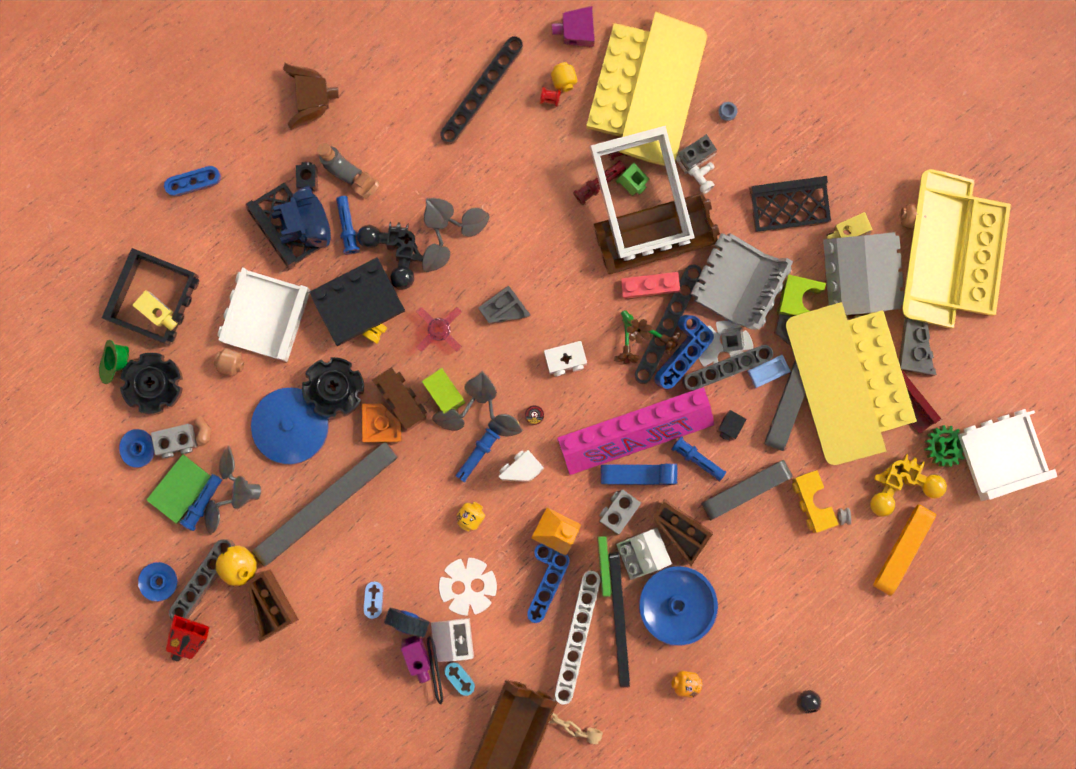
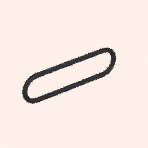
[427,636,443,704]

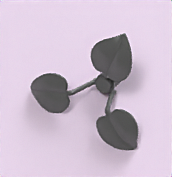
[422,198,489,272]
[432,371,523,436]
[204,446,261,535]

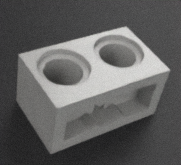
[151,424,197,459]
[599,489,641,535]

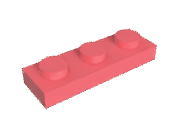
[621,272,680,299]

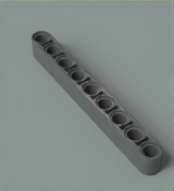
[252,442,398,567]

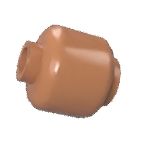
[899,204,927,230]
[214,349,244,376]

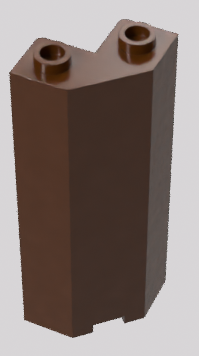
[594,192,720,275]
[469,680,558,769]

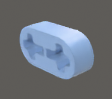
[364,581,384,619]

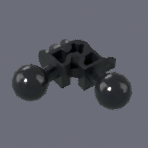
[357,221,423,290]

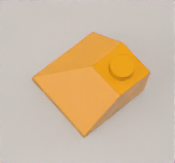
[531,507,581,556]

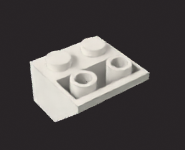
[499,450,544,482]
[616,528,672,580]
[431,618,474,662]

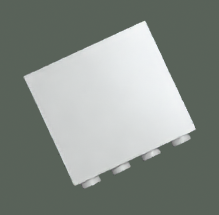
[218,267,311,362]
[958,409,1058,501]

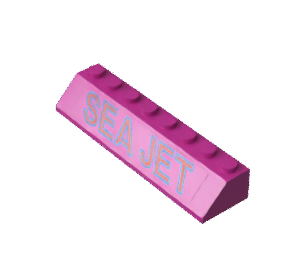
[557,387,715,475]

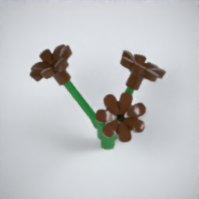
[614,310,681,364]

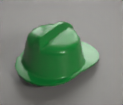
[99,340,129,384]

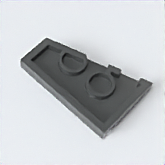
[899,317,937,376]

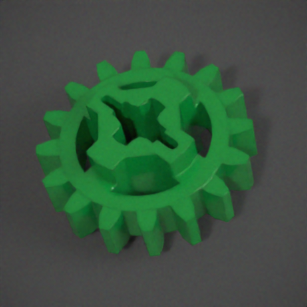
[924,425,964,467]

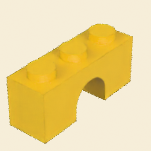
[792,470,839,533]

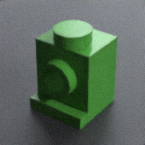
[616,163,649,196]

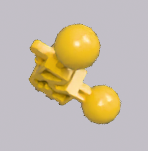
[870,453,947,517]

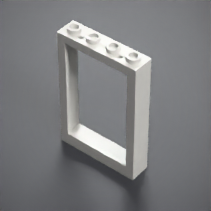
[589,125,695,261]

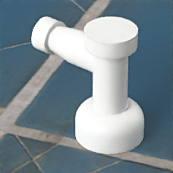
[688,162,715,194]

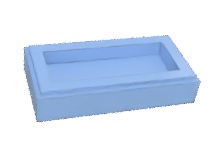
[747,355,791,388]

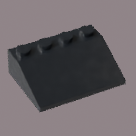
[309,257,405,346]

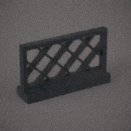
[749,176,831,232]
[246,182,321,270]

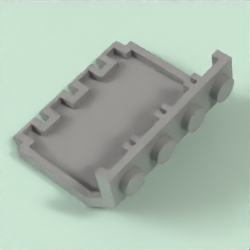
[823,232,904,315]
[691,233,793,330]

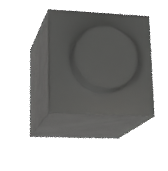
[721,327,745,352]

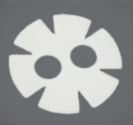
[699,321,753,376]
[439,558,497,615]

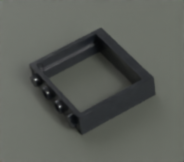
[102,248,199,346]

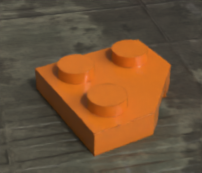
[362,404,402,443]

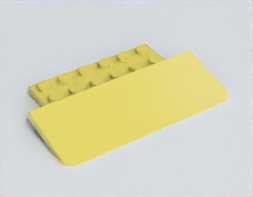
[586,12,707,166]
[903,169,1011,329]
[786,302,917,465]

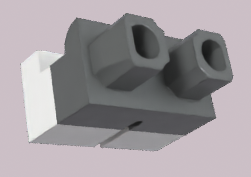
[676,134,717,174]

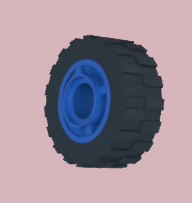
[384,607,430,637]

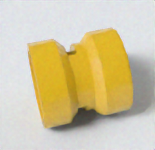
[362,324,387,344]

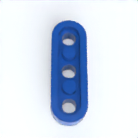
[164,166,221,197]

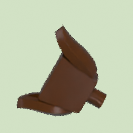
[283,63,339,131]

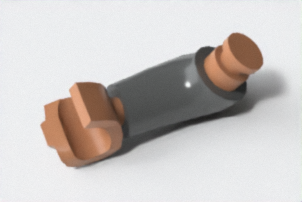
[317,143,379,199]

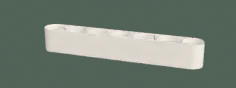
[555,571,600,704]

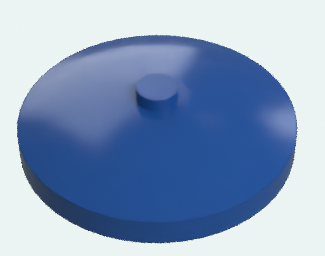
[251,388,329,464]
[639,566,718,645]

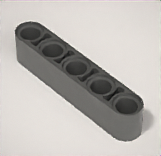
[682,345,773,391]
[764,360,805,451]
[701,460,793,521]
[169,539,235,620]

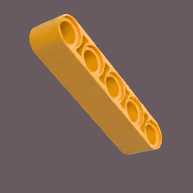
[873,504,936,596]

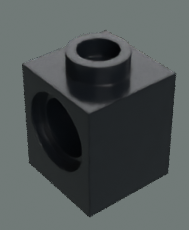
[296,162,318,191]
[717,410,747,441]

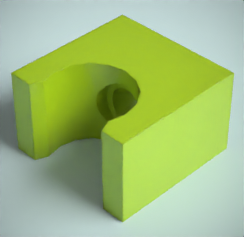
[777,275,826,317]
[422,368,466,414]

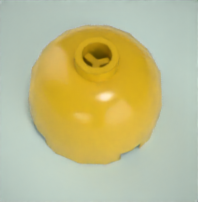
[216,546,257,586]

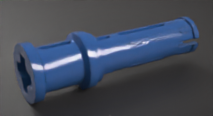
[336,196,360,255]
[455,427,500,482]
[671,436,726,482]
[179,474,223,531]

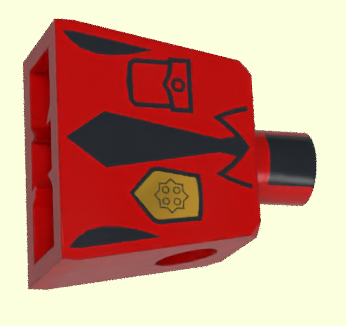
[166,615,210,661]

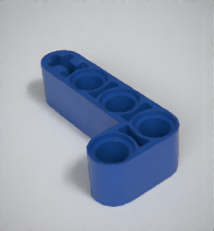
[654,315,714,389]
[601,464,678,485]
[527,544,569,623]

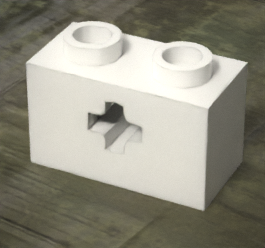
[544,341,587,377]

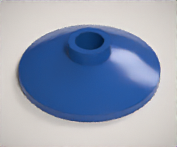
[119,429,155,468]
[138,562,177,601]

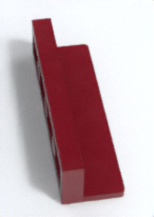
[901,369,941,434]

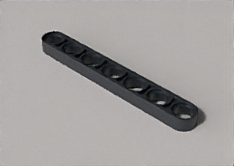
[441,36,523,144]
[635,264,702,384]
[609,552,630,688]

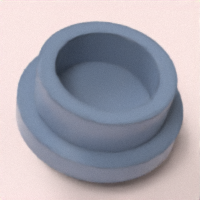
[718,102,737,121]

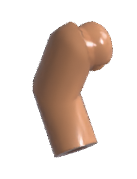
[194,416,211,446]

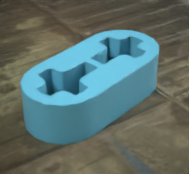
[445,662,475,696]

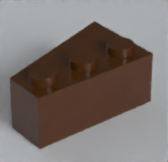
[372,367,427,431]
[653,499,713,566]
[247,569,299,642]

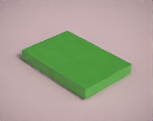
[147,454,211,524]
[597,536,611,596]

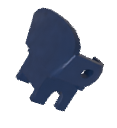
[272,186,331,248]

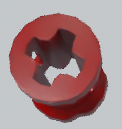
[540,87,561,107]

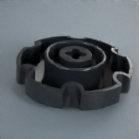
[120,353,183,414]
[302,357,364,419]

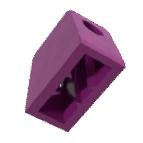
[552,6,595,47]
[401,635,430,683]

